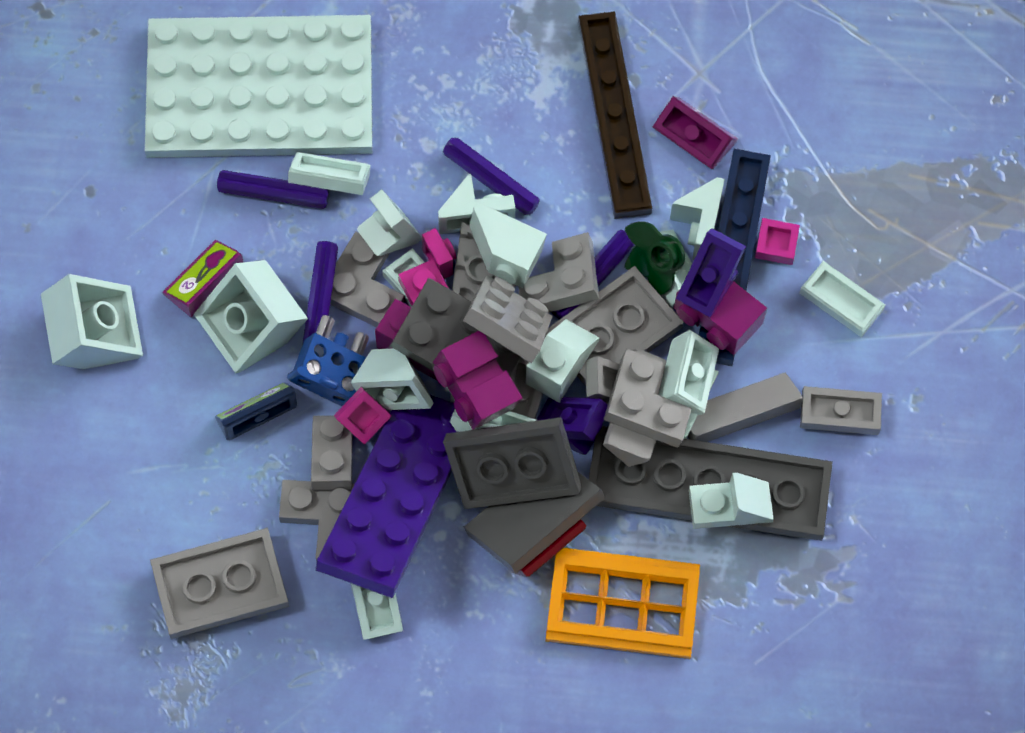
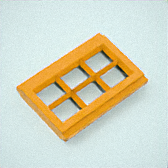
[545,548,700,659]

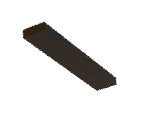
[578,11,652,219]

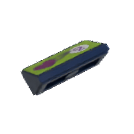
[215,383,297,441]

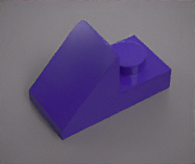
[676,228,746,317]
[536,397,608,455]

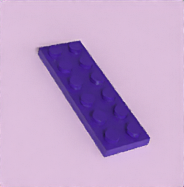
[316,394,456,598]

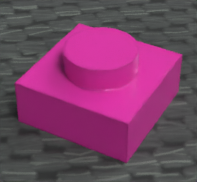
[755,218,800,265]
[422,228,457,279]
[398,259,449,306]
[334,387,392,445]

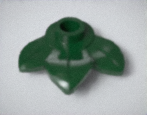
[624,221,685,295]

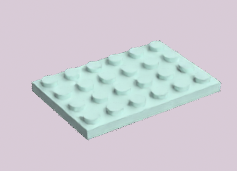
[145,15,373,158]

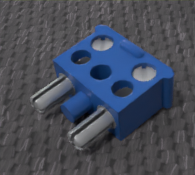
[287,315,369,406]

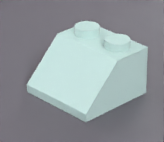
[194,260,308,373]
[41,274,143,369]

